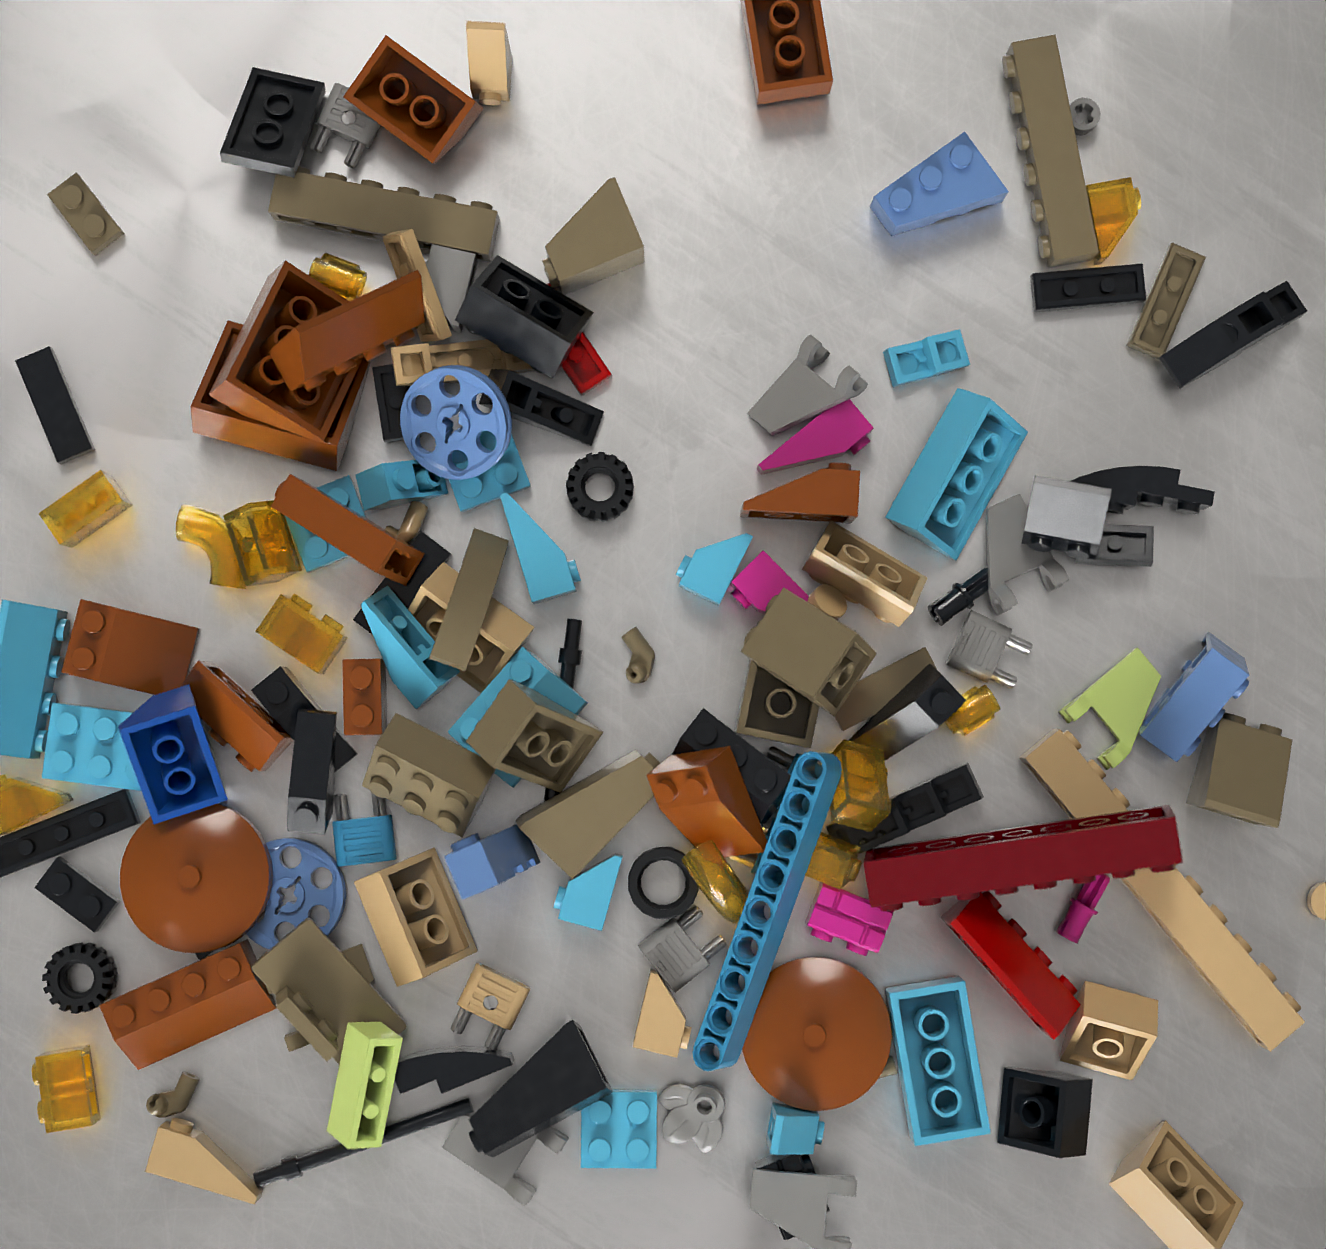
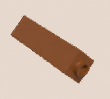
[271,474,425,586]

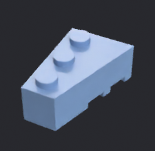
[870,132,1009,236]
[1140,632,1250,762]
[444,824,541,900]

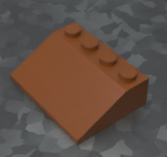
[208,260,363,443]
[191,320,371,471]

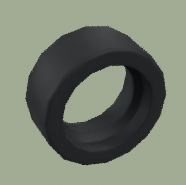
[628,847,699,919]

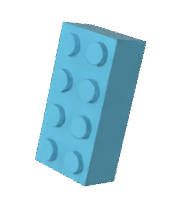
[885,976,991,1146]

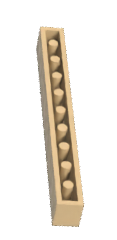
[1019,729,1305,1051]

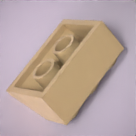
[802,521,927,627]
[408,562,535,693]
[354,847,478,987]
[1109,1120,1244,1249]

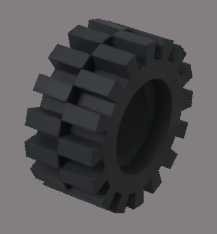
[566,452,634,522]
[42,942,118,1014]

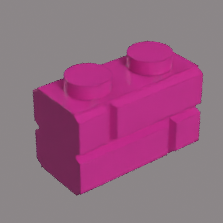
[805,881,894,956]

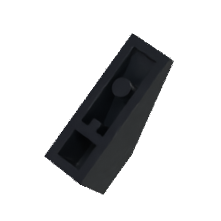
[479,369,604,446]
[848,663,967,767]
[251,666,358,773]
[287,708,337,834]

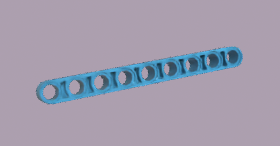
[693,751,842,1071]

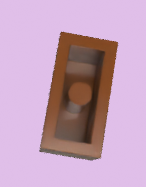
[342,658,387,735]

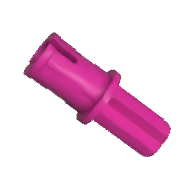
[1056,874,1110,944]

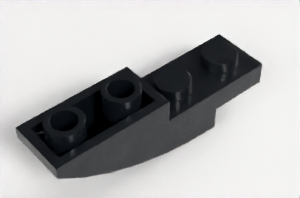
[1159,281,1307,389]
[1069,466,1215,514]

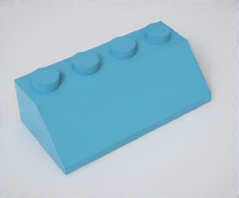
[885,388,1028,560]
[0,600,70,759]

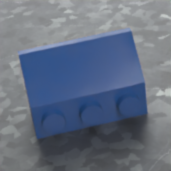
[118,684,228,824]

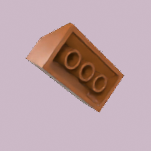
[268,270,425,392]
[99,939,276,1070]

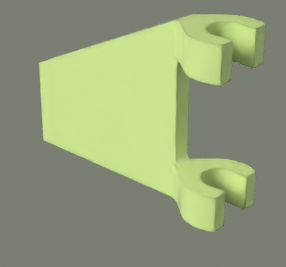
[1059,647,1161,770]

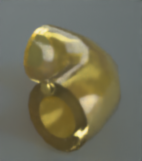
[176,504,248,589]
[682,840,749,924]

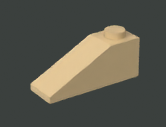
[466,21,512,105]
[145,1118,263,1205]

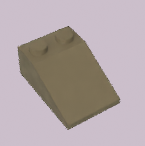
[466,679,603,793]

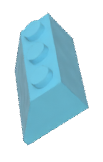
[448,646,588,788]

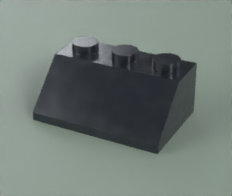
[455,255,594,378]
[672,708,791,828]

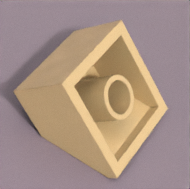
[1060,981,1158,1080]

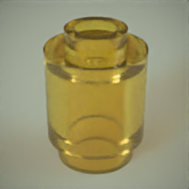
[309,253,367,300]
[945,684,1001,737]

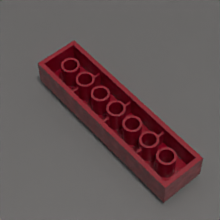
[863,805,1183,912]

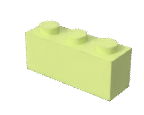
[327,1022,403,1149]

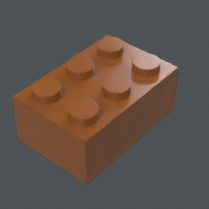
[740,0,833,105]

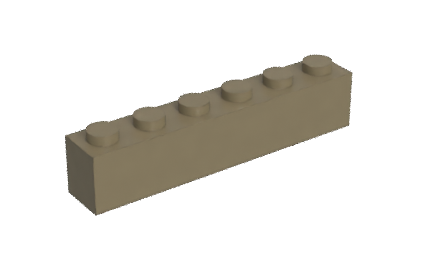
[1002,34,1099,268]
[268,166,500,262]

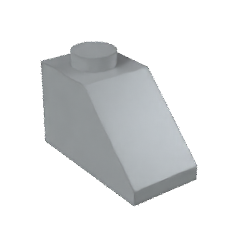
[423,244,478,333]

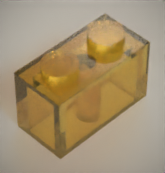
[38,470,133,548]
[223,500,302,587]
[255,593,348,674]
[830,739,891,832]
[32,1045,101,1133]

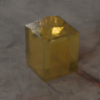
[805,832,862,889]

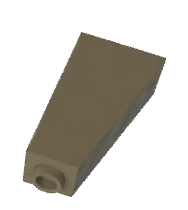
[515,750,660,879]

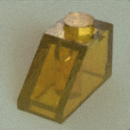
[1086,177,1141,266]
[0,774,73,835]

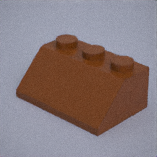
[343,35,484,164]
[181,661,294,772]

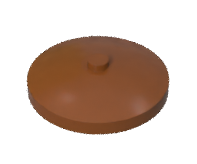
[120,803,273,953]
[742,957,892,1111]

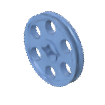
[400,365,512,480]
[246,838,346,949]

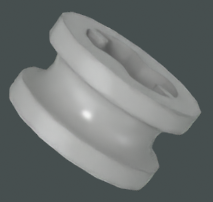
[1070,98,1100,135]

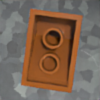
[740,463,860,523]
[61,599,200,695]
[646,746,767,859]

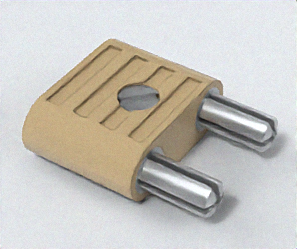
[450,963,530,1051]

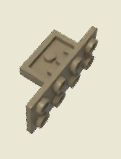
[252,918,407,1064]

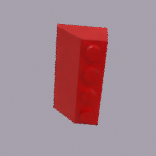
[940,891,1081,1040]

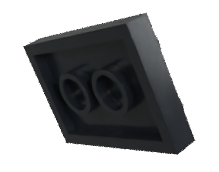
[220,67,326,178]

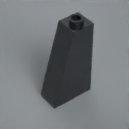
[468,1020,613,1158]

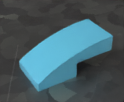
[883,329,970,387]

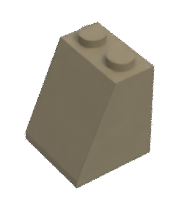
[542,177,644,295]
[741,587,877,717]
[1186,713,1293,828]

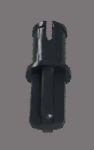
[927,567,988,626]

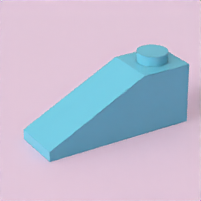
[500,492,581,604]
[361,585,460,709]

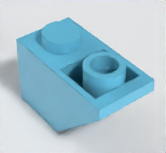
[355,460,448,511]

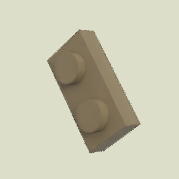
[47,172,125,256]

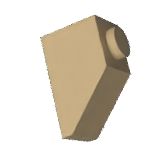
[633,969,691,1058]

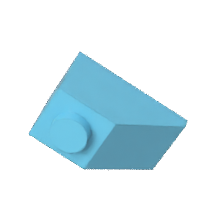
[676,533,753,606]
[553,853,623,931]
[766,1102,824,1155]

